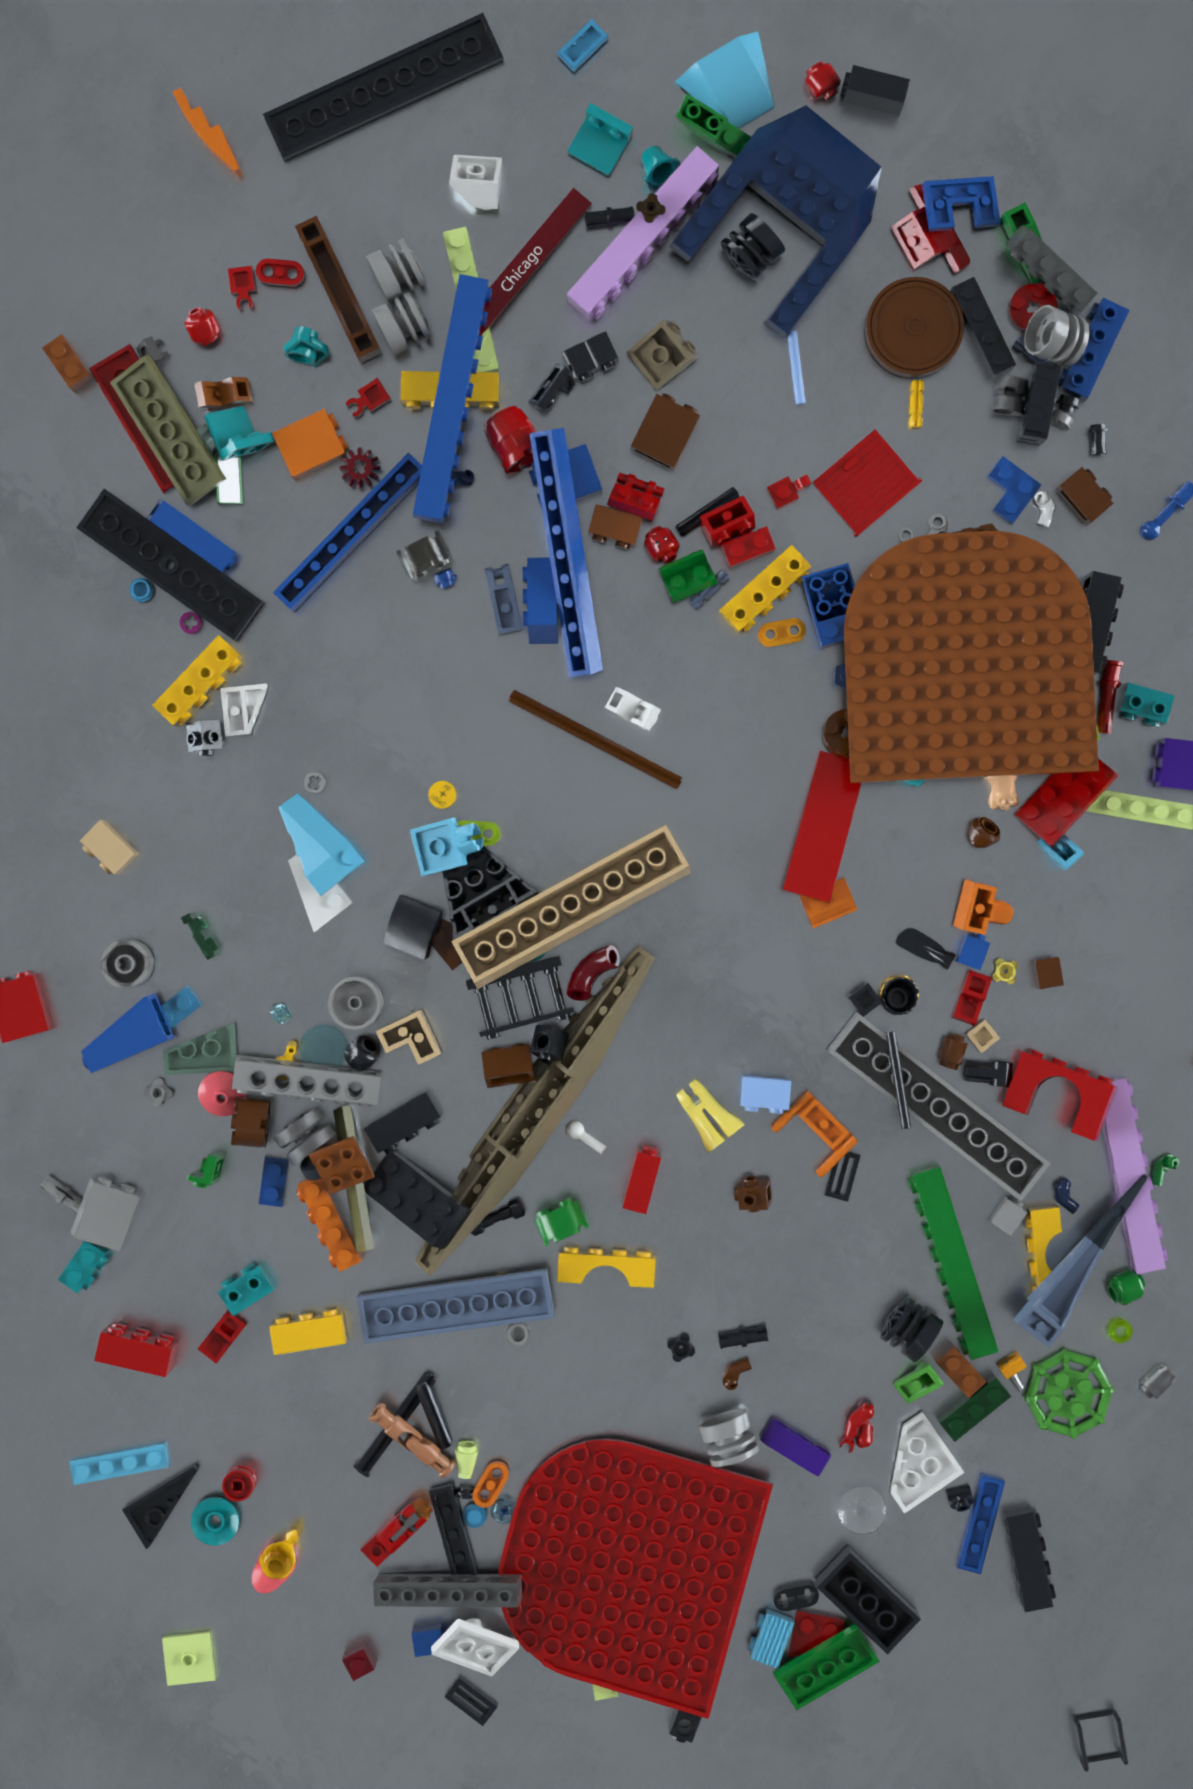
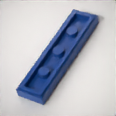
[957,1474,1005,1574]

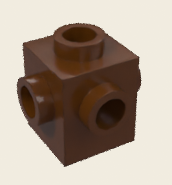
[734,1175,772,1213]

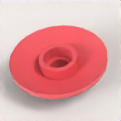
[198,1071,247,1116]

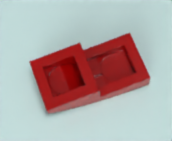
[952,970,992,1026]
[197,1310,246,1364]

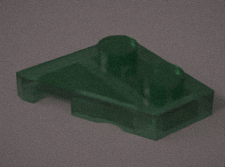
[181,913,219,960]

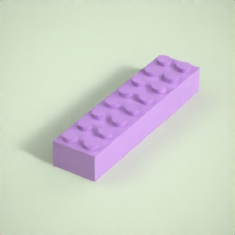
[567,146,719,322]

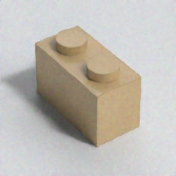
[80,820,138,875]

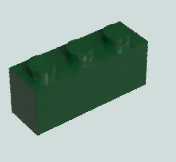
[936,1372,1012,1442]

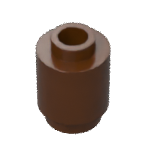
[938,1033,968,1070]

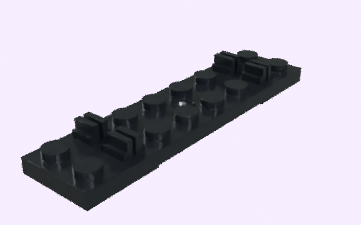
[76,489,263,641]

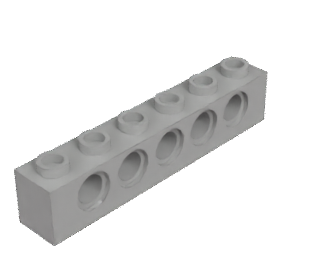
[232,1055,381,1107]

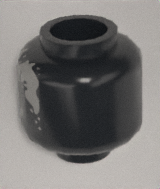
[344,1035,380,1071]

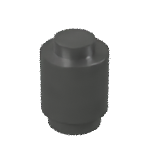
[1139,1363,1175,1399]

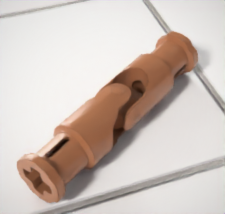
[369,1403,456,1478]

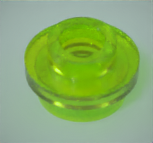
[1108,1319,1133,1343]

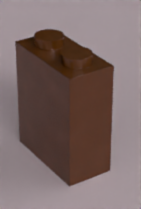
[630,393,700,471]

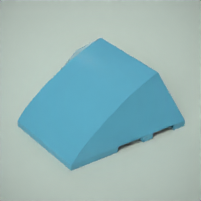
[675,31,775,129]

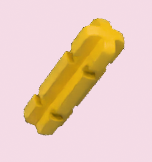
[909,380,924,428]

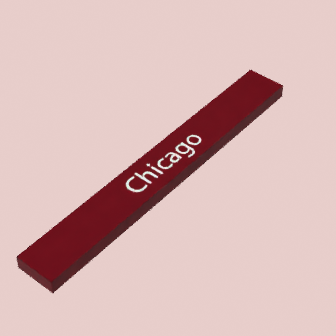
[479,187,592,336]

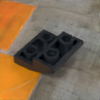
[383,895,443,960]

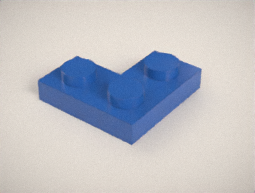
[987,456,1042,525]

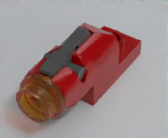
[360,1497,433,1567]

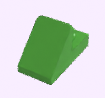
[894,1361,944,1404]

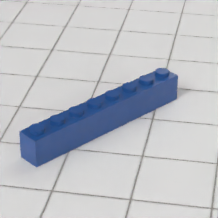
[273,452,422,612]

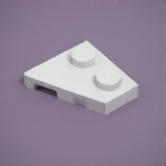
[220,683,268,737]

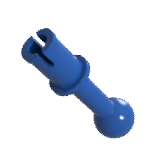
[1140,481,1193,540]

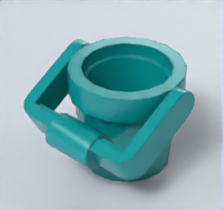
[641,146,681,191]
[283,326,329,366]

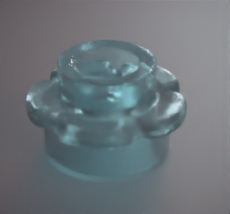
[270,1002,291,1025]

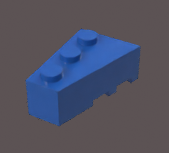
[523,557,558,644]

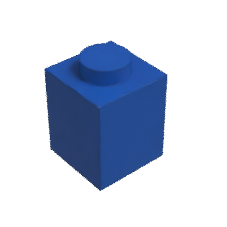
[955,932,990,970]
[411,1623,447,1657]

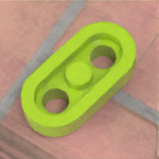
[457,820,501,846]

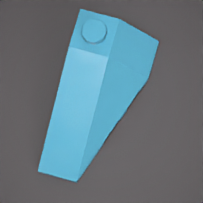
[278,793,364,896]

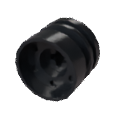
[720,213,785,280]
[880,1296,944,1362]

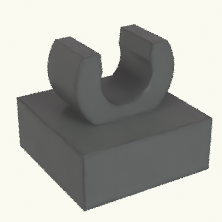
[136,336,168,365]

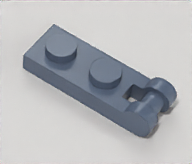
[485,564,522,635]

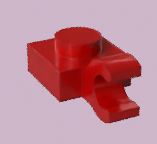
[767,474,811,510]

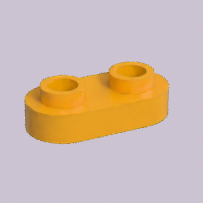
[758,618,806,647]

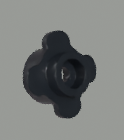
[667,1334,695,1362]

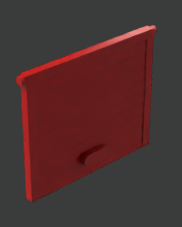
[812,429,922,537]

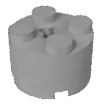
[101,939,154,988]

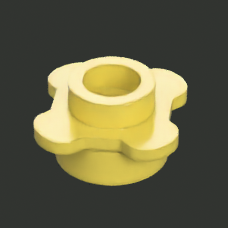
[992,958,1018,984]

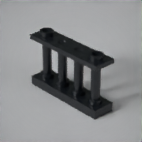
[466,955,574,1040]

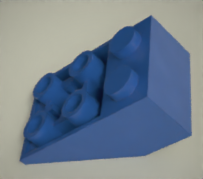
[802,563,855,650]

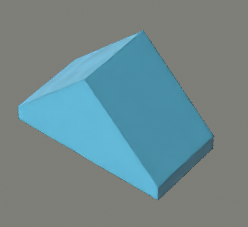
[1037,834,1085,870]

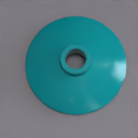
[191,1497,239,1546]

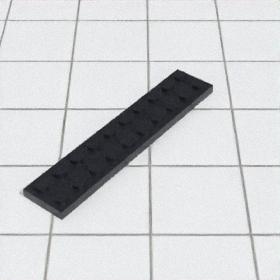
[263,13,504,160]

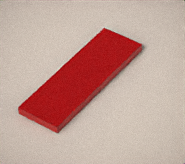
[89,344,175,494]
[782,750,862,903]

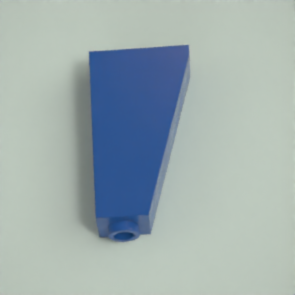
[147,499,236,572]
[81,993,174,1074]

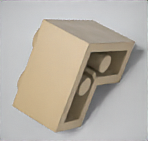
[376,1009,442,1065]

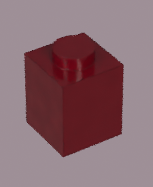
[342,1641,377,1681]

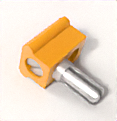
[996,1351,1027,1392]

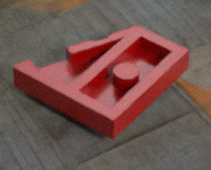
[788,1609,845,1657]

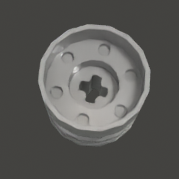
[366,237,425,302]
[371,291,431,356]
[1024,305,1089,367]
[698,1409,759,1467]

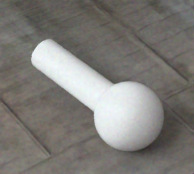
[565,1121,607,1155]

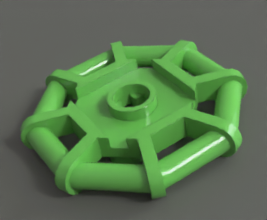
[1024,1348,1115,1439]

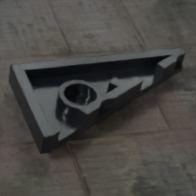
[122,1464,198,1549]

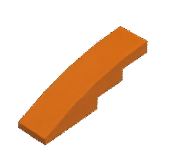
[172,88,242,176]

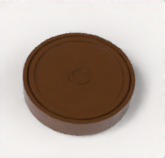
[865,277,964,378]

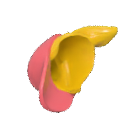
[251,1530,299,1593]

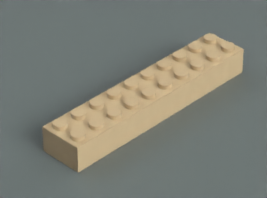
[451,825,690,989]

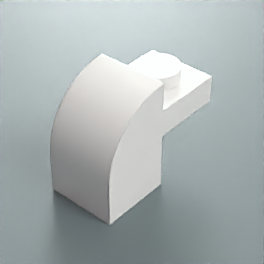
[605,687,661,731]

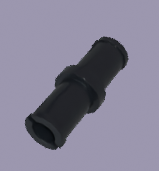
[585,206,635,228]
[718,1326,769,1349]

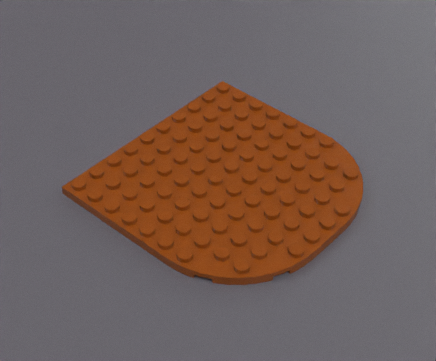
[844,531,1099,783]

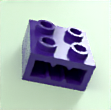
[1152,738,1193,791]

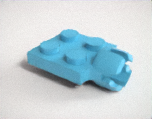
[410,818,483,877]

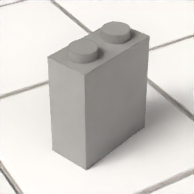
[71,1177,140,1251]

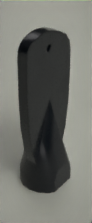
[896,928,956,970]

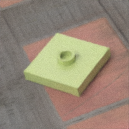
[162,1631,216,1686]

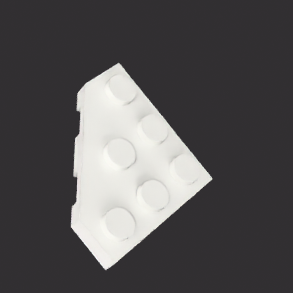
[890,1411,964,1514]

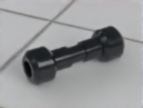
[471,1198,526,1236]

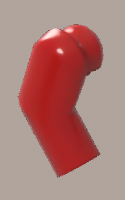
[855,1420,874,1448]

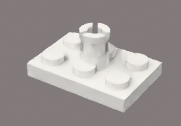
[431,1618,519,1676]

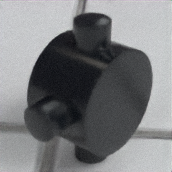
[456,1486,473,1499]

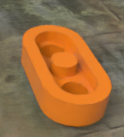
[472,1461,509,1508]

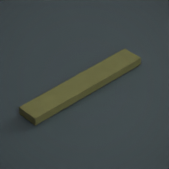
[333,1106,374,1254]

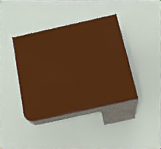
[1032,957,1064,989]

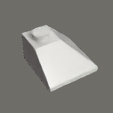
[449,155,502,210]

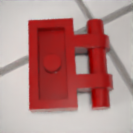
[607,472,665,521]

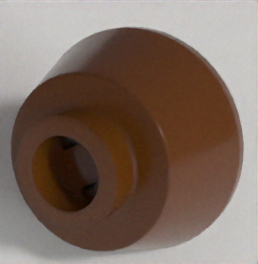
[969,817,1000,848]

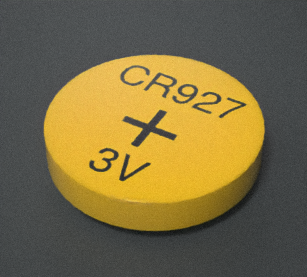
[428,781,456,809]

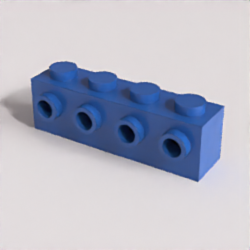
[1058,297,1130,402]

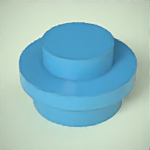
[129,578,154,602]
[463,1503,487,1528]

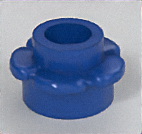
[434,568,457,588]

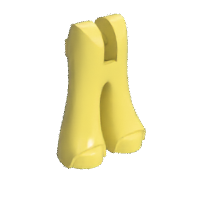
[676,1079,745,1153]

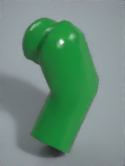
[1151,1154,1179,1186]

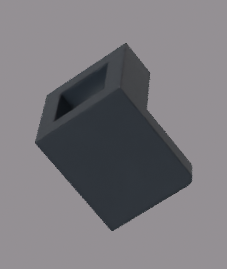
[847,983,883,1017]

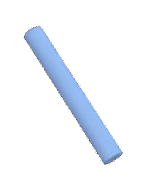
[788,331,806,405]

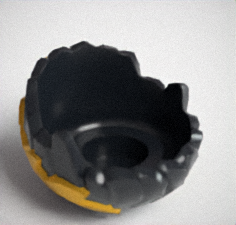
[880,976,919,1015]

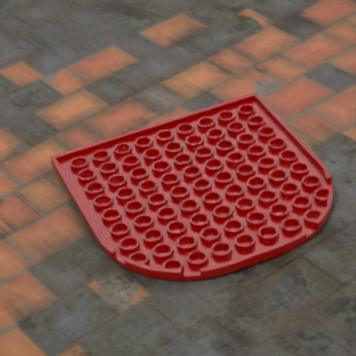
[498,1439,773,1719]

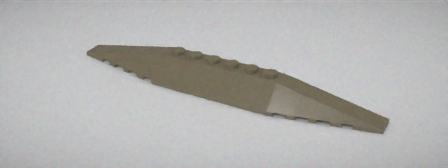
[415,946,655,1276]

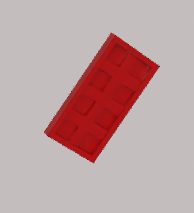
[1015,758,1118,847]

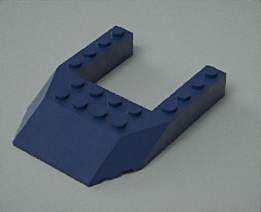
[669,105,882,337]

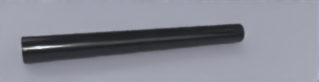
[886,1031,911,1129]

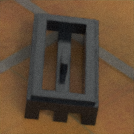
[824,1152,861,1202]
[445,1676,498,1726]

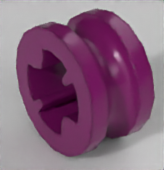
[179,612,203,634]

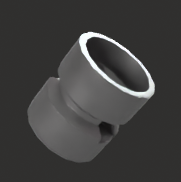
[992,375,1029,416]

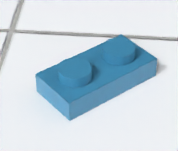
[161,986,202,1029]

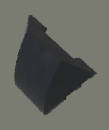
[442,846,538,940]

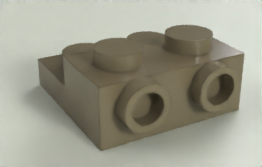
[627,320,697,390]

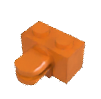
[953,879,1013,935]

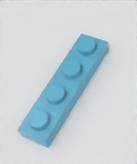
[69,1442,170,1485]

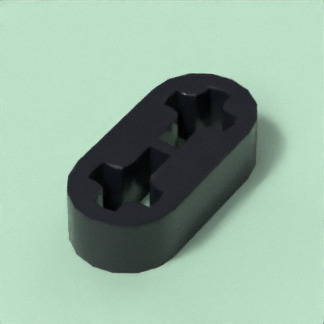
[773,1582,819,1611]

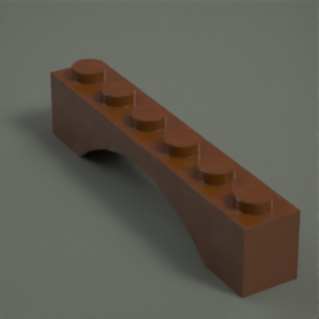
[295,215,382,364]

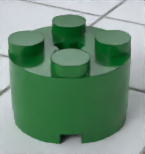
[534,1198,590,1247]

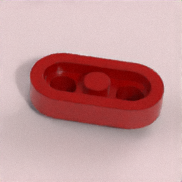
[256,258,305,287]

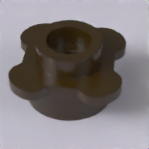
[636,193,666,223]

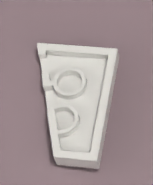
[288,854,353,933]

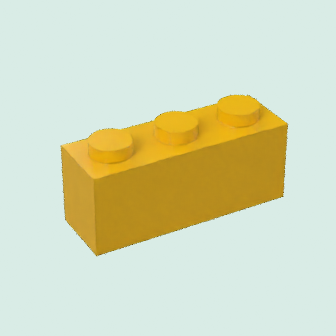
[269,1309,348,1355]

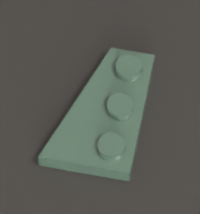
[163,1023,237,1075]

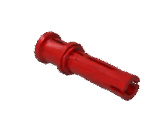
[1097,660,1124,734]

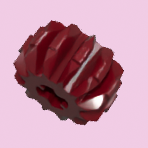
[339,447,381,490]

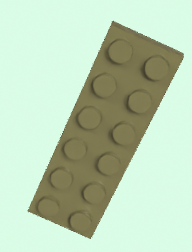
[110,355,227,506]

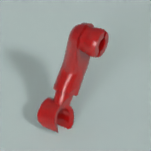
[839,1402,875,1453]

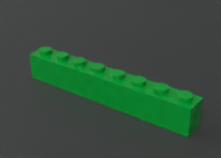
[908,1164,999,1360]

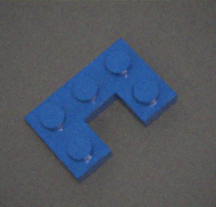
[922,176,1001,232]

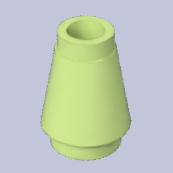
[455,1441,479,1479]

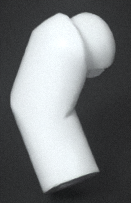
[1034,491,1056,528]

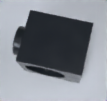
[529,1025,569,1064]
[669,1709,702,1743]

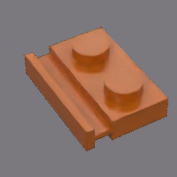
[799,878,858,929]

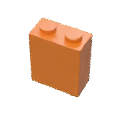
[272,409,348,480]

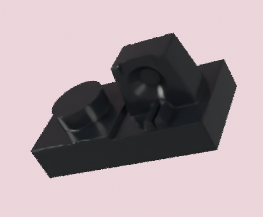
[528,363,576,411]

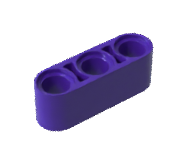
[760,1419,832,1476]

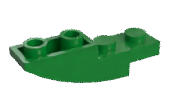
[675,94,751,158]

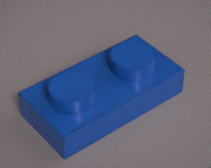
[258,1155,289,1207]

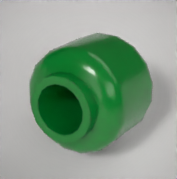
[1107,1269,1145,1305]

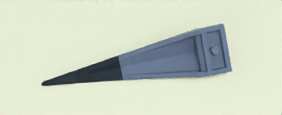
[1013,1174,1147,1348]

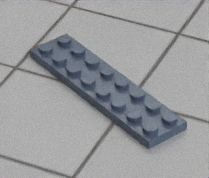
[357,1268,555,1344]

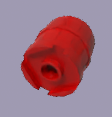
[484,406,536,475]

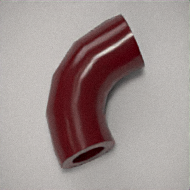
[567,945,620,1001]

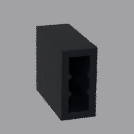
[841,65,910,116]

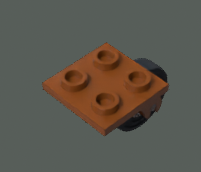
[300,1136,375,1195]

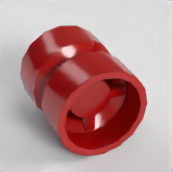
[222,1463,258,1502]

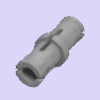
[40,1175,82,1213]

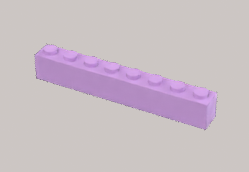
[1103,1077,1168,1275]

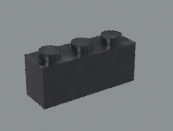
[364,1090,442,1154]

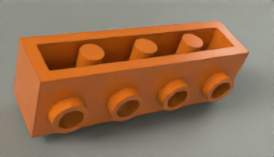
[296,1179,364,1272]

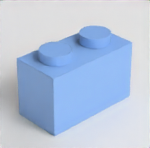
[740,1075,791,1114]

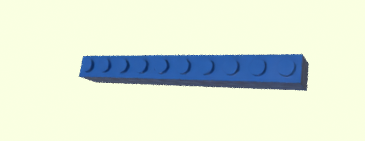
[413,274,492,523]
[530,428,603,677]

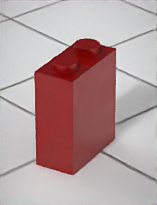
[0,971,54,1043]
[622,1144,661,1214]

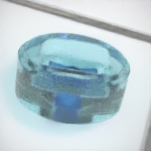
[490,1498,515,1524]

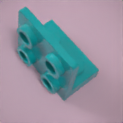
[568,103,633,176]
[204,406,275,460]

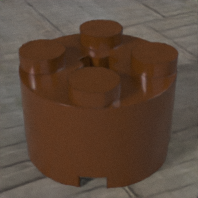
[231,1097,271,1148]

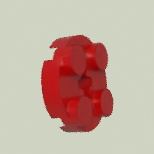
[1008,283,1058,331]

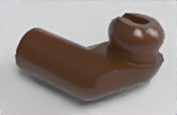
[722,1358,752,1390]

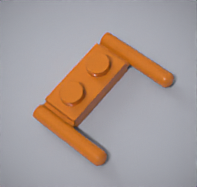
[771,1090,859,1177]

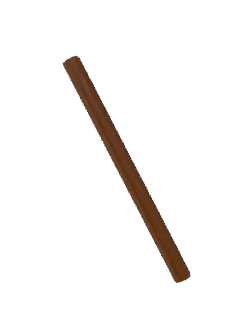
[508,690,683,789]

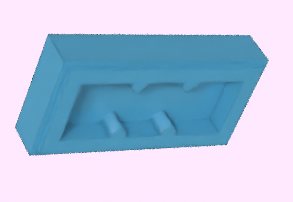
[557,19,609,72]

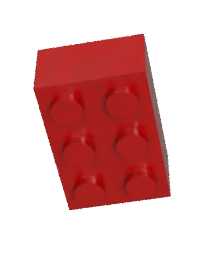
[94,1323,179,1377]

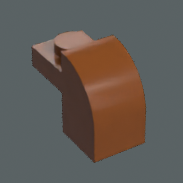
[194,377,252,411]

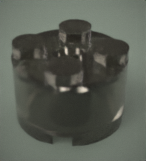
[396,530,452,580]

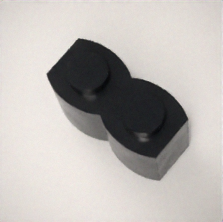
[562,331,619,382]

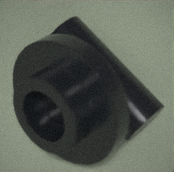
[946,1486,974,1512]

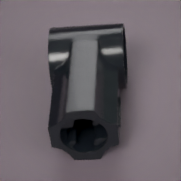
[963,1060,1013,1087]

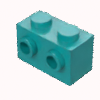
[1116,682,1175,728]
[58,1241,110,1294]
[218,1263,276,1316]

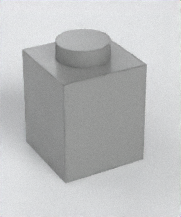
[988,1196,1028,1236]

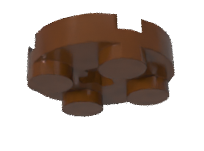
[823,709,849,758]

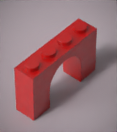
[1002,1049,1117,1141]

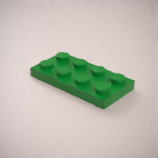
[773,1624,880,1711]

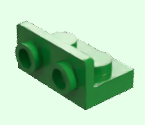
[659,549,718,603]
[187,1151,226,1188]

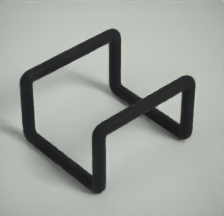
[1073,1710,1128,1772]

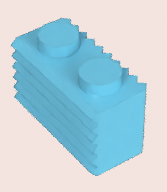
[747,1608,794,1669]

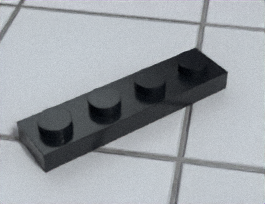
[429,1483,478,1575]

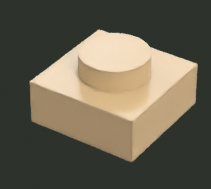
[966,1019,1000,1053]

